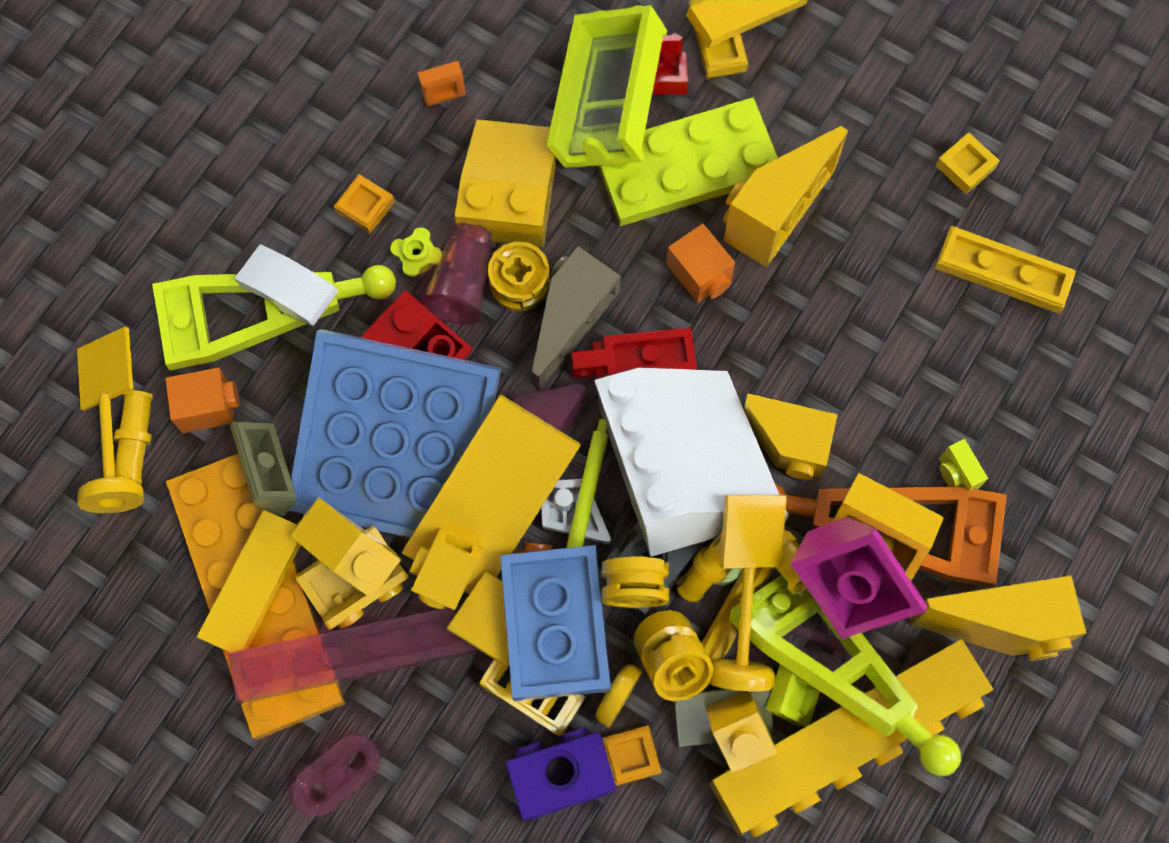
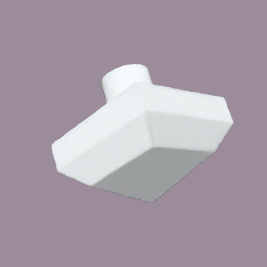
[541,479,611,544]

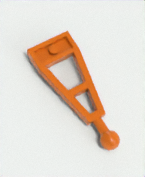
[775,483,1007,588]

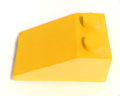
[455,120,556,247]
[722,126,848,268]
[909,576,1086,661]

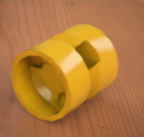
[633,610,714,701]

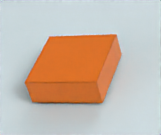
[418,61,466,106]

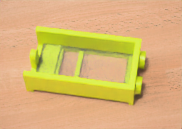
[546,5,667,168]

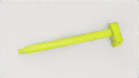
[566,419,609,548]

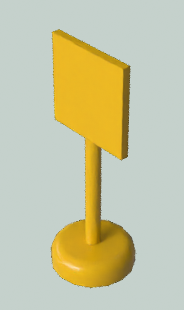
[77,327,145,513]
[709,495,787,692]
[447,571,643,729]

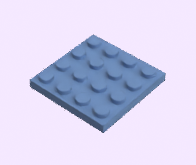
[289,329,501,538]

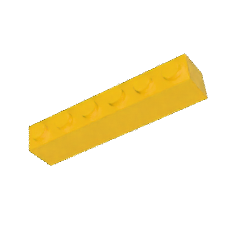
[709,639,994,839]

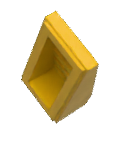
[479,659,586,737]

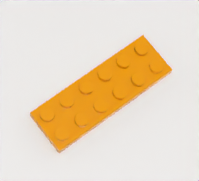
[166,454,346,740]

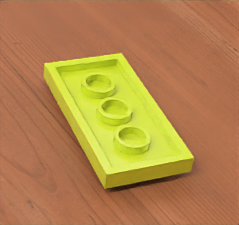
[598,97,778,226]

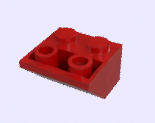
[360,290,473,360]

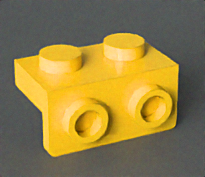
[295,524,409,630]

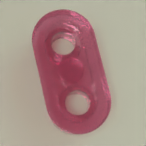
[292,735,381,817]

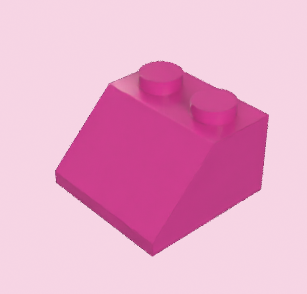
[791,517,927,639]

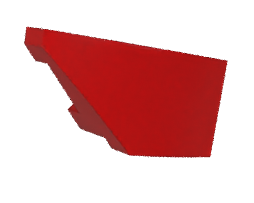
[652,33,688,95]

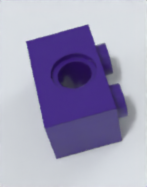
[506,728,617,822]

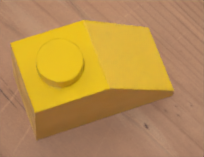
[743,394,838,480]
[290,497,401,599]

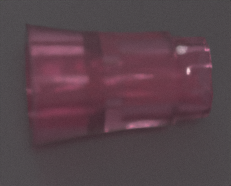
[420,222,493,325]

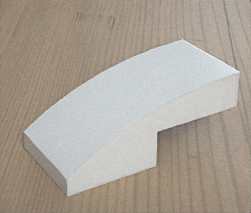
[234,244,339,326]

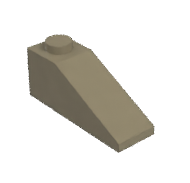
[532,246,621,391]

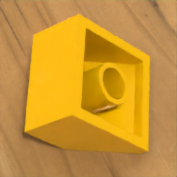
[832,473,944,581]

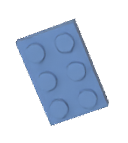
[500,545,611,701]

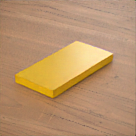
[402,394,580,594]

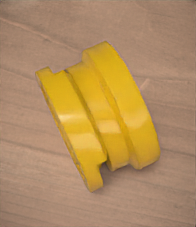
[488,241,550,311]
[602,557,669,608]

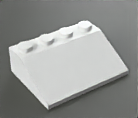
[595,368,787,557]

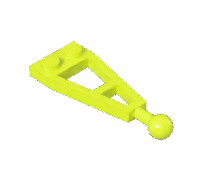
[152,265,396,371]
[729,575,961,776]

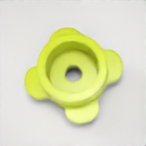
[391,228,442,277]

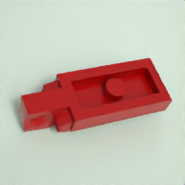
[571,328,697,380]

